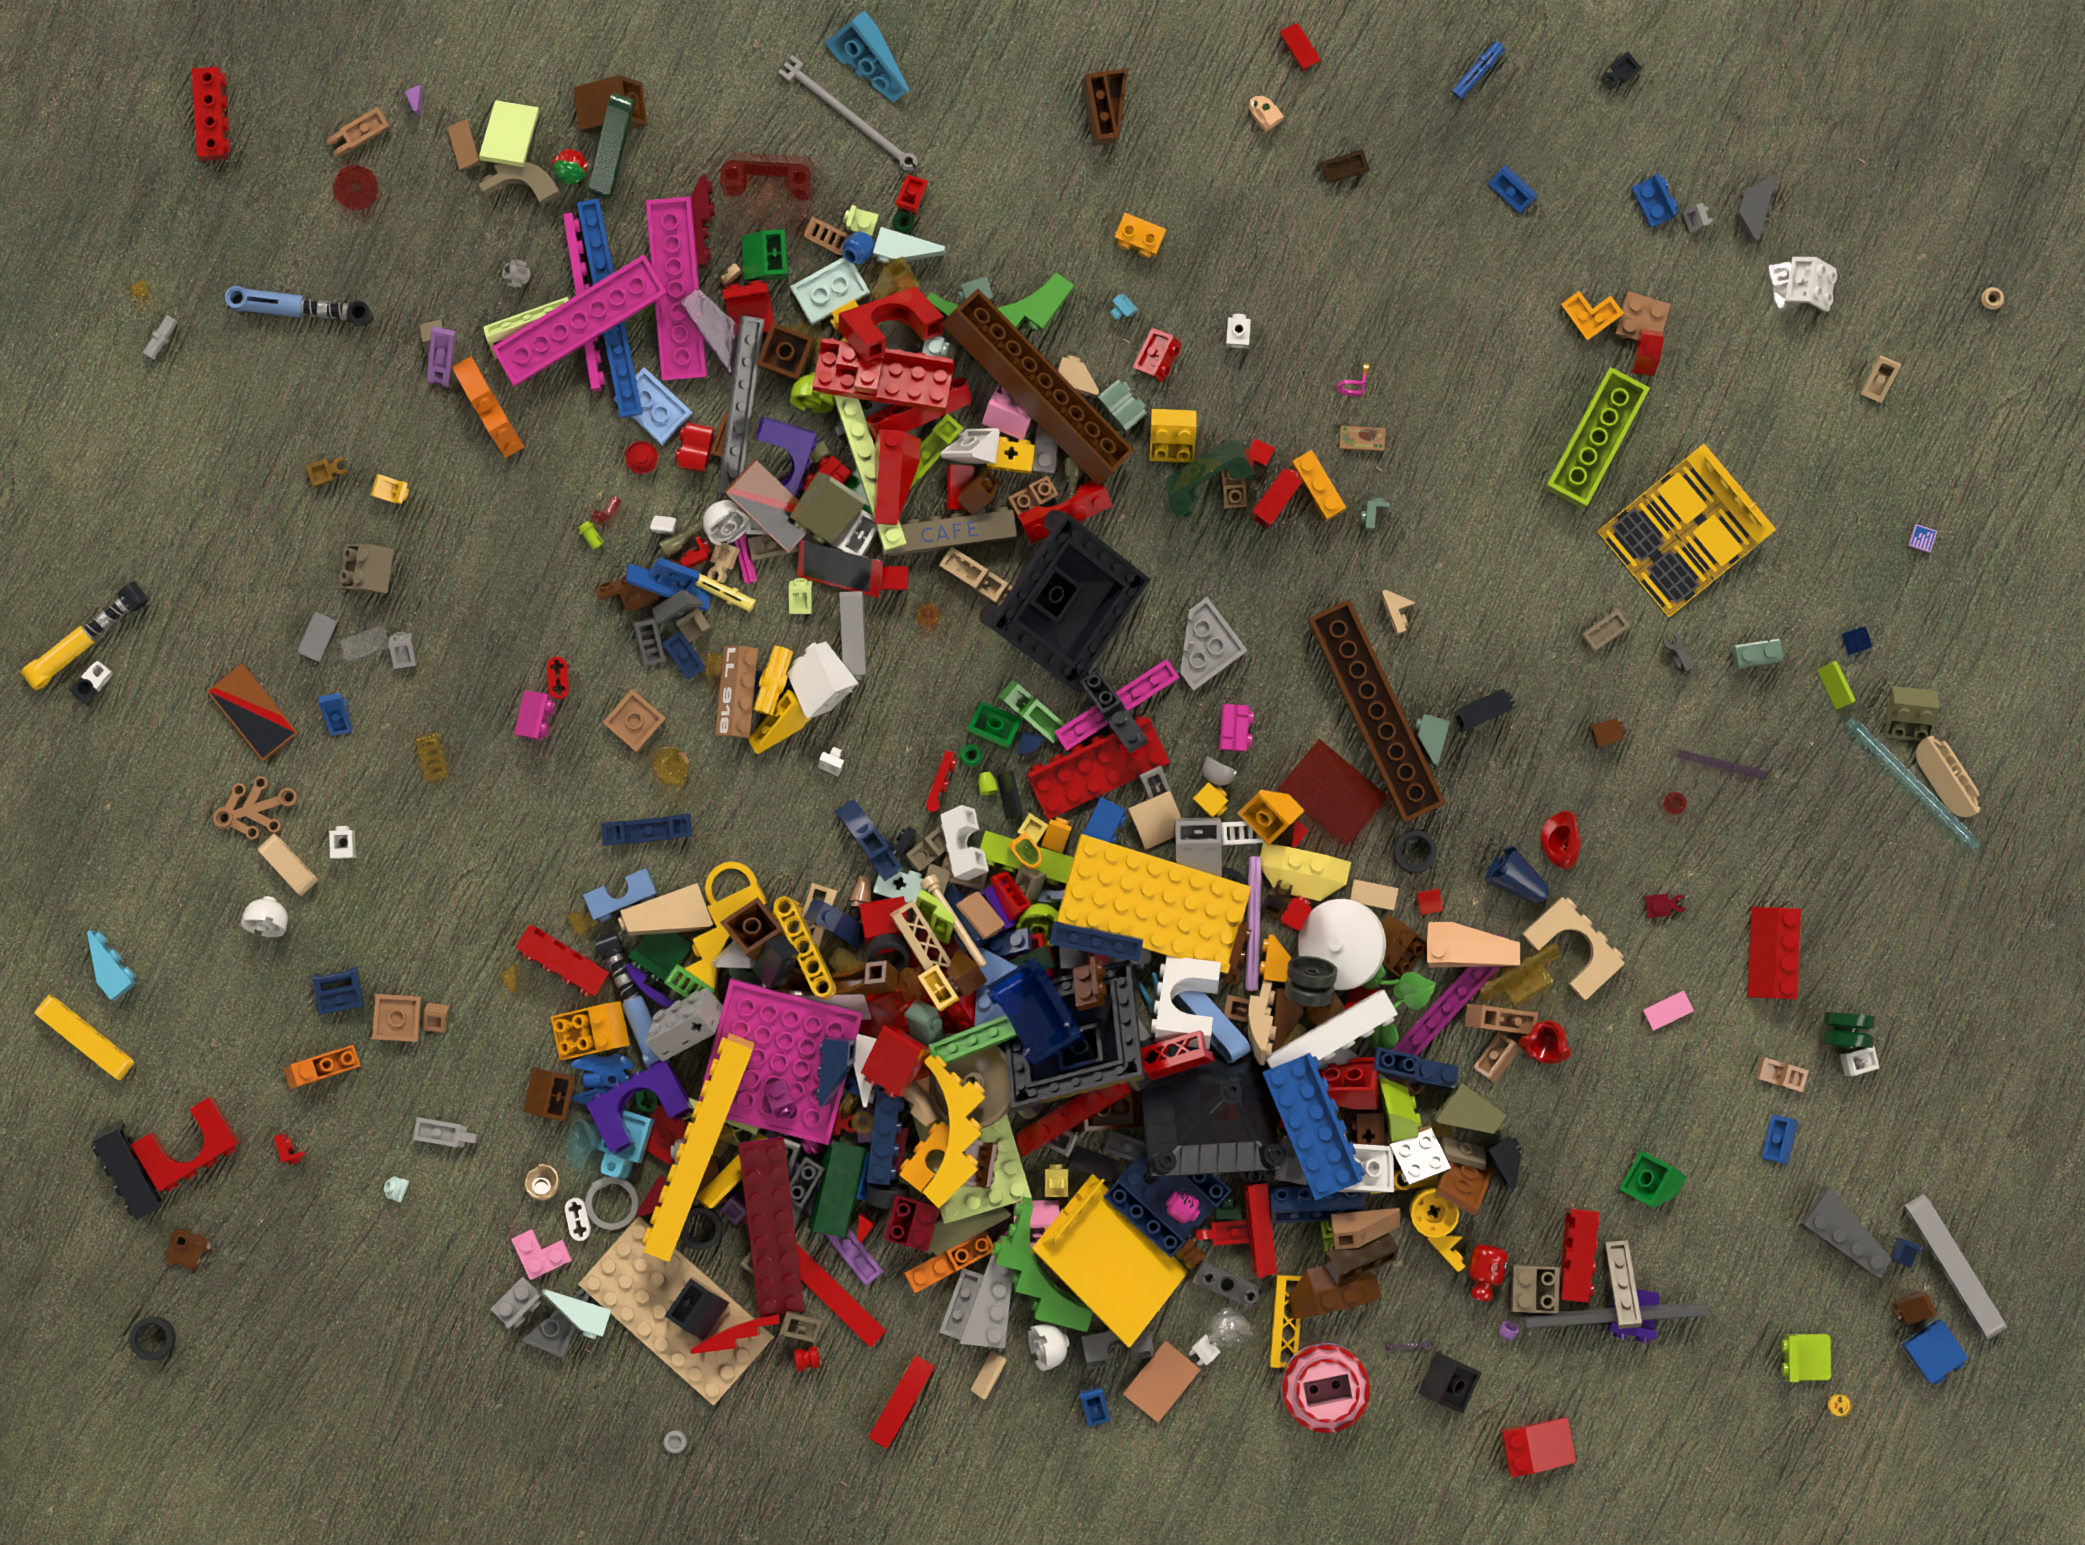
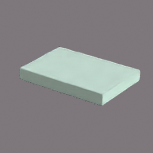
[790,257,870,326]

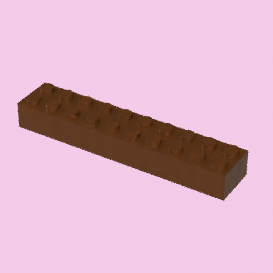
[941,289,1135,486]
[1307,599,1446,824]

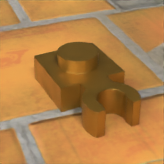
[306,457,349,488]

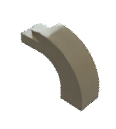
[479,161,561,206]

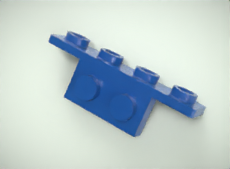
[626,557,710,611]

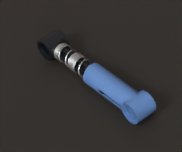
[225,286,373,327]
[594,931,672,1069]

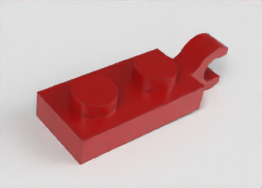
[1195,1220,1250,1246]

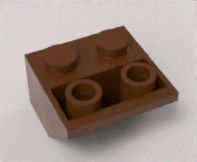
[1381,914,1427,978]
[523,1067,578,1121]

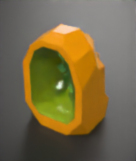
[1008,832,1043,870]

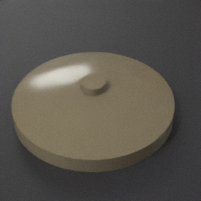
[929,1045,1011,1129]

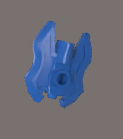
[571,1053,634,1106]

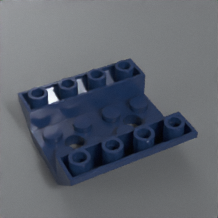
[1103,1149,1232,1258]

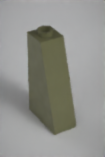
[927,1207,1011,1256]

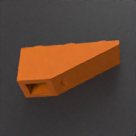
[283,1045,360,1090]

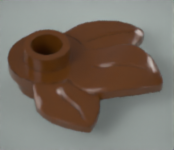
[166,1228,212,1270]

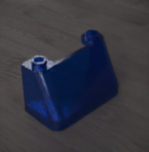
[987,958,1085,1065]

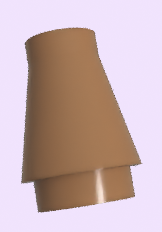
[849,876,872,910]

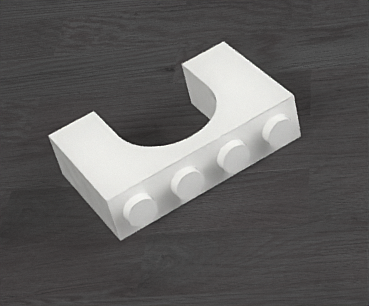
[1151,956,1221,1049]

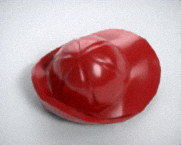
[1541,810,1581,870]

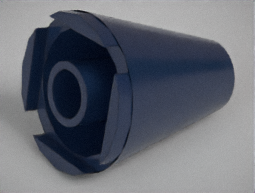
[1485,845,1549,904]

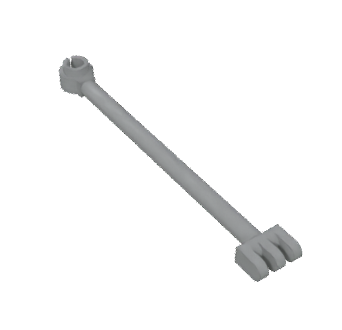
[778,55,918,172]

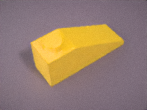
[748,690,811,754]

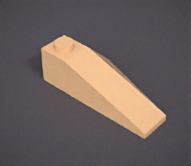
[1427,922,1520,968]

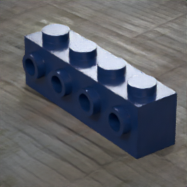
[867,1091,904,1185]
[1269,1185,1363,1224]

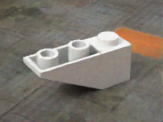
[854,1034,876,1107]

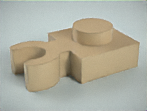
[707,542,740,583]

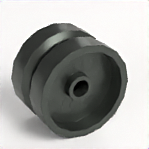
[1284,956,1338,1007]

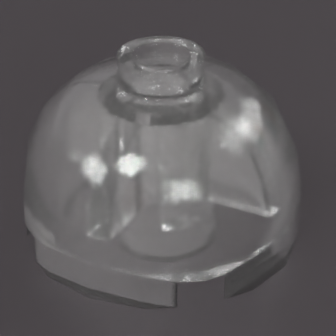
[1207,1307,1253,1346]

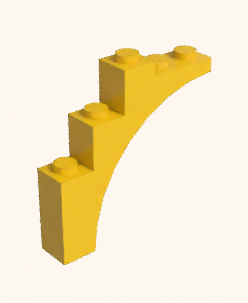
[677,883,768,1028]
[923,1055,987,1208]

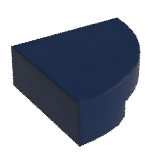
[1017,732,1044,755]

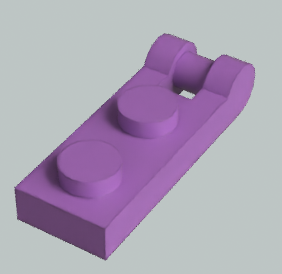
[427,327,456,387]

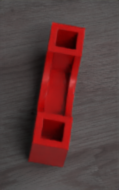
[1018,480,1113,544]

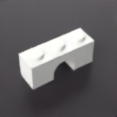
[940,805,988,881]

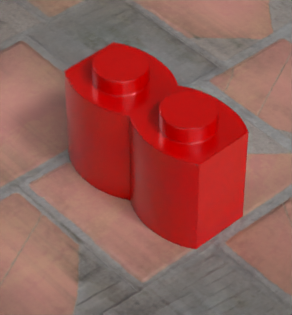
[675,423,715,474]

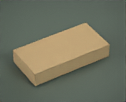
[1350,879,1399,911]

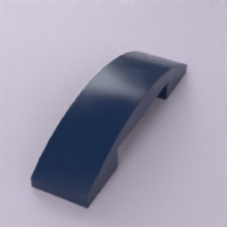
[601,814,693,846]

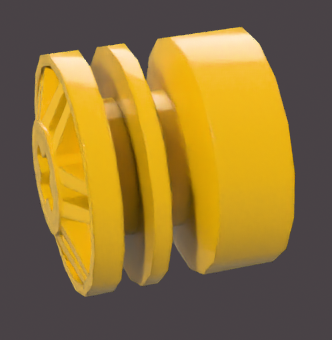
[1409,1185,1459,1238]

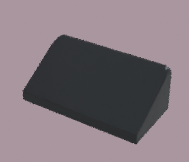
[997,771,1023,819]
[1069,1145,1120,1183]

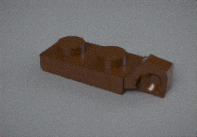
[1224,920,1252,985]

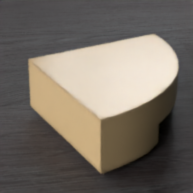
[719,264,742,287]

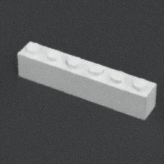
[1265,990,1397,1069]

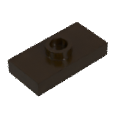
[1320,149,1370,185]

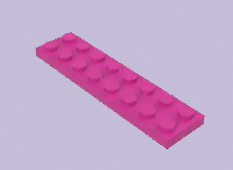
[646,197,707,380]
[492,254,668,387]

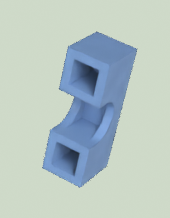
[583,868,658,922]

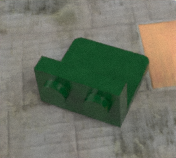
[628,932,692,983]

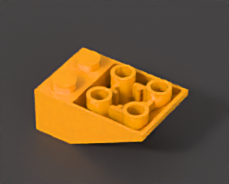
[551,1001,630,1061]

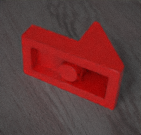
[895,174,928,215]

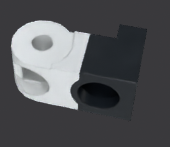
[69,661,113,706]

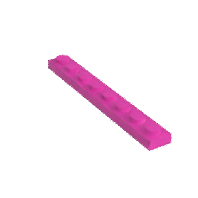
[563,213,605,393]

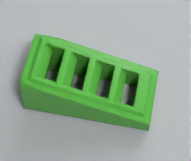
[664,964,716,998]

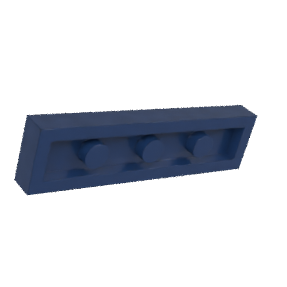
[1049,921,1144,962]

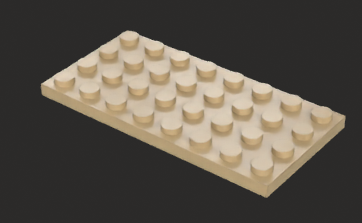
[578,1216,775,1406]

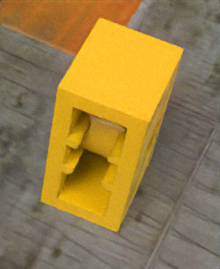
[987,437,1035,475]

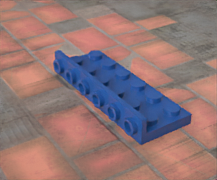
[1262,1053,1365,1201]

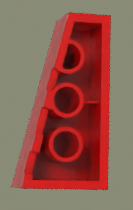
[1559,1208,1599,1302]

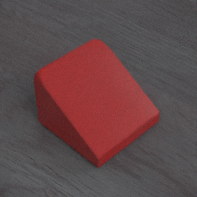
[1245,438,1275,468]
[1290,820,1308,848]
[1416,888,1443,915]

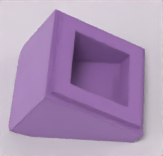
[405,85,423,116]
[720,1190,746,1225]

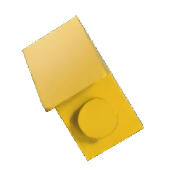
[1426,1235,1465,1272]

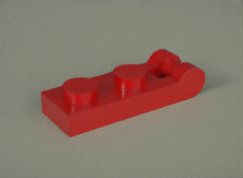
[926,750,957,813]

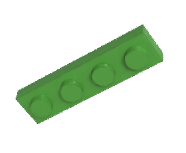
[928,1013,1019,1064]

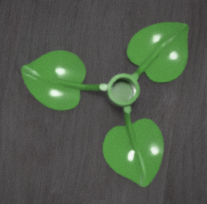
[1362,965,1436,1050]

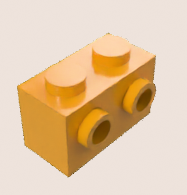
[1114,213,1166,259]

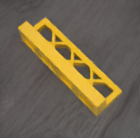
[1269,1274,1302,1368]

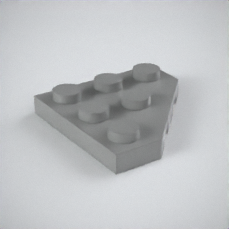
[1180,597,1248,691]

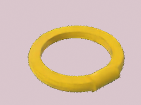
[705,862,757,905]

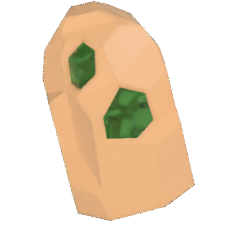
[1249,96,1284,132]

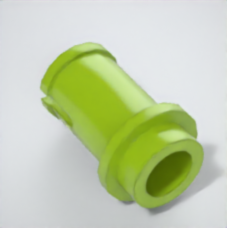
[578,521,605,551]

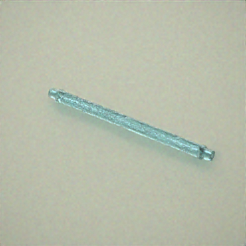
[1845,717,1981,851]

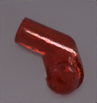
[591,496,621,525]

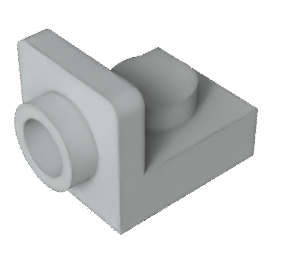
[389,632,417,669]

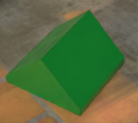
[967,701,1022,751]

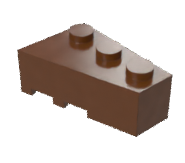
[1081,68,1129,146]

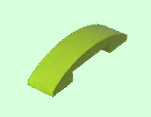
[910,414,964,489]

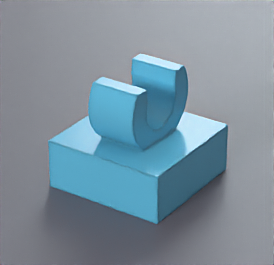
[1110,294,1138,319]

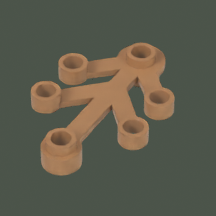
[213,776,298,840]

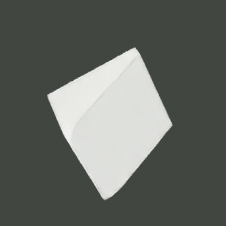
[650,516,676,535]

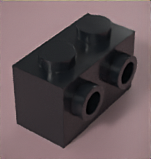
[753,934,799,989]

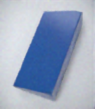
[1488,165,1538,214]
[1762,1114,1798,1165]

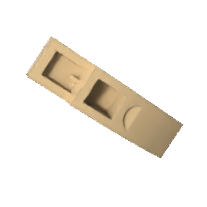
[1248,980,1277,1065]

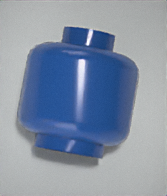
[842,231,875,265]

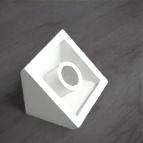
[940,428,1000,464]

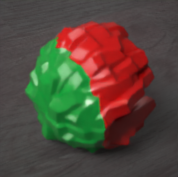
[552,149,588,186]

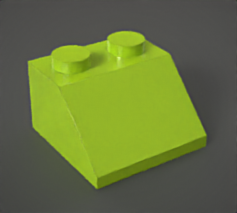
[1379,1078,1422,1142]

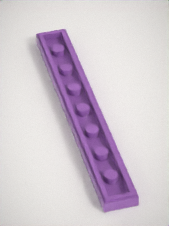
[764,1130,884,1286]

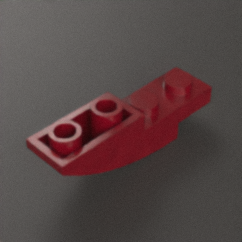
[691,174,716,269]

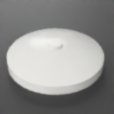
[1298,899,1386,990]

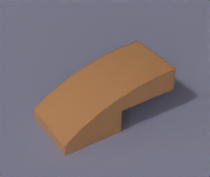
[1755,1057,1809,1092]

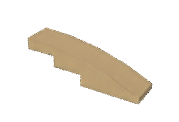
[939,547,1012,606]

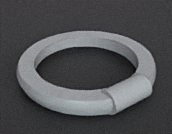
[585,1176,639,1230]

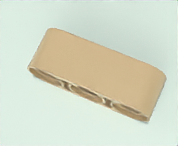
[257,833,318,896]

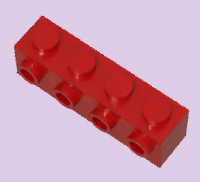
[192,67,231,161]

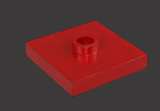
[645,1104,688,1166]

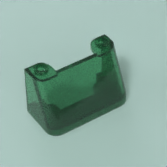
[1165,440,1261,519]

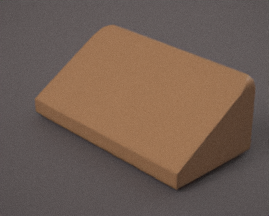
[447,119,481,170]
[956,891,1005,939]
[1473,1032,1520,1084]

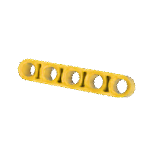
[774,896,836,1000]
[34,994,135,1081]

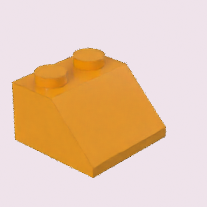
[1237,790,1305,846]

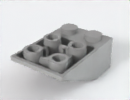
[1175,818,1222,877]

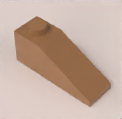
[1465,1004,1538,1034]

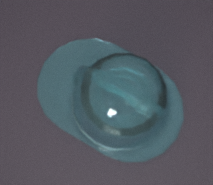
[566,1117,602,1169]

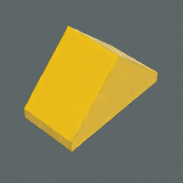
[918,965,959,1011]

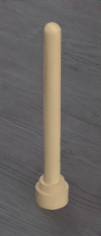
[920,875,986,968]

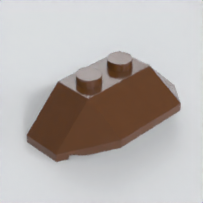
[1288,1265,1382,1319]

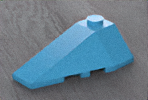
[824,10,909,103]

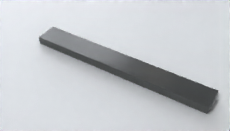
[717,316,764,496]
[1523,1302,1709,1328]

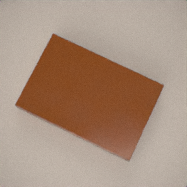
[1435,1161,1495,1216]

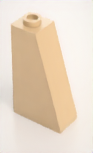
[618,883,713,936]

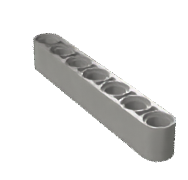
[1904,1194,2007,1340]

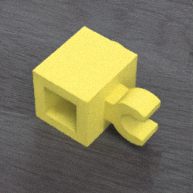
[1045,1164,1068,1197]

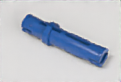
[1451,40,1506,100]

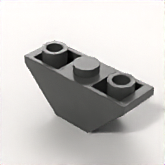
[1736,175,1778,244]

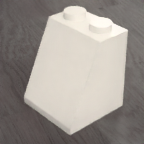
[787,641,858,719]

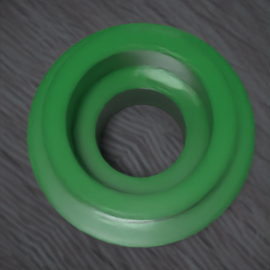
[960,744,982,767]

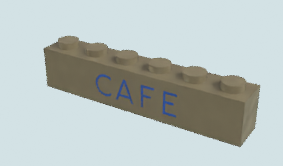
[881,507,1017,557]

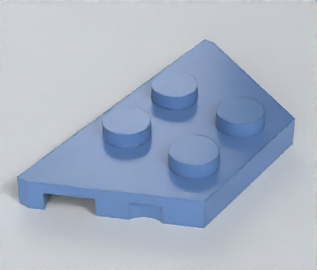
[975,947,1022,1027]

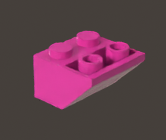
[514,690,556,742]

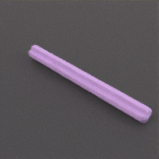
[1245,856,1261,991]

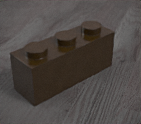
[1324,1233,1399,1285]

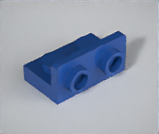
[1631,173,1678,228]

